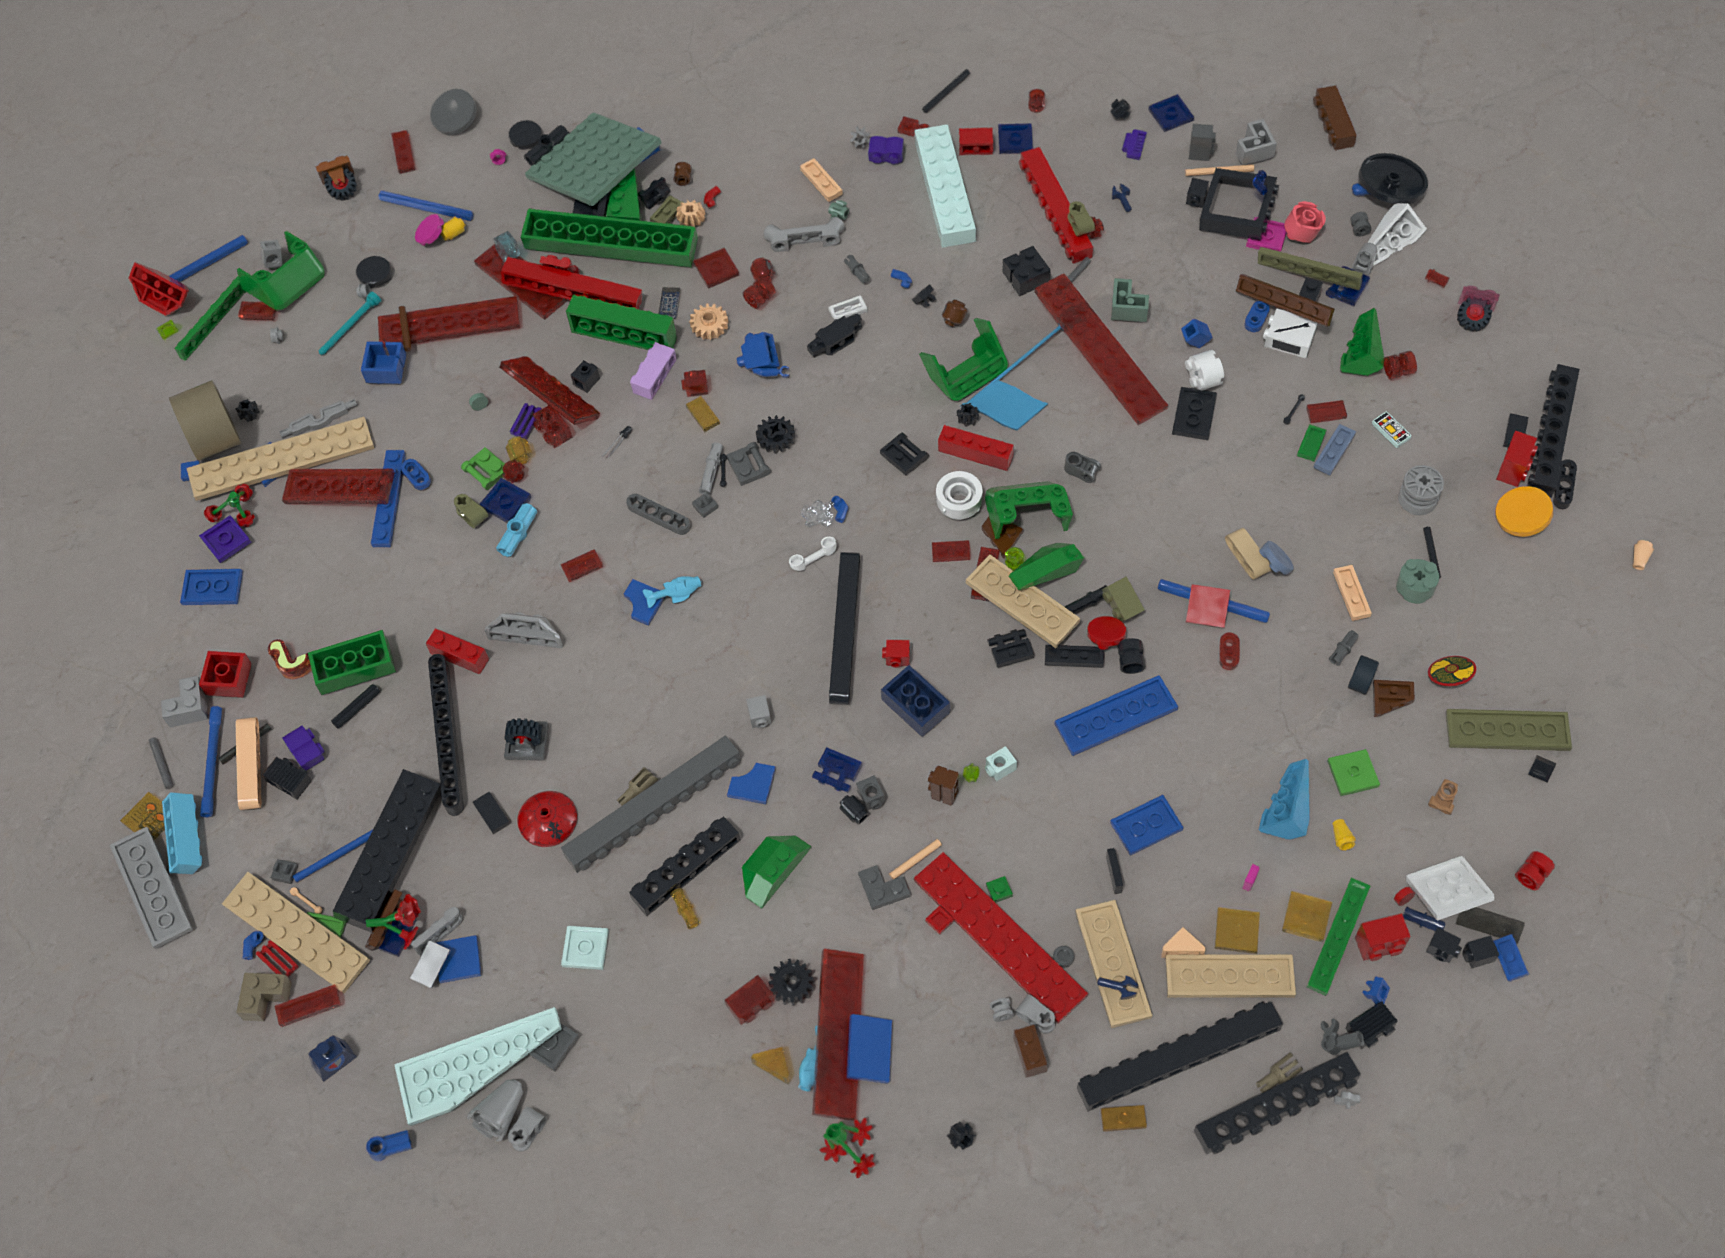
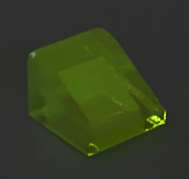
[156,319,178,340]

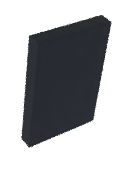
[1172,387,1217,441]

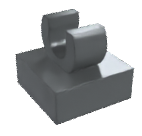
[692,492,718,518]
[270,859,298,884]

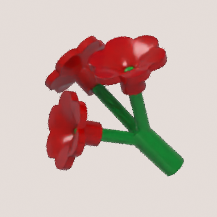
[366,894,421,950]

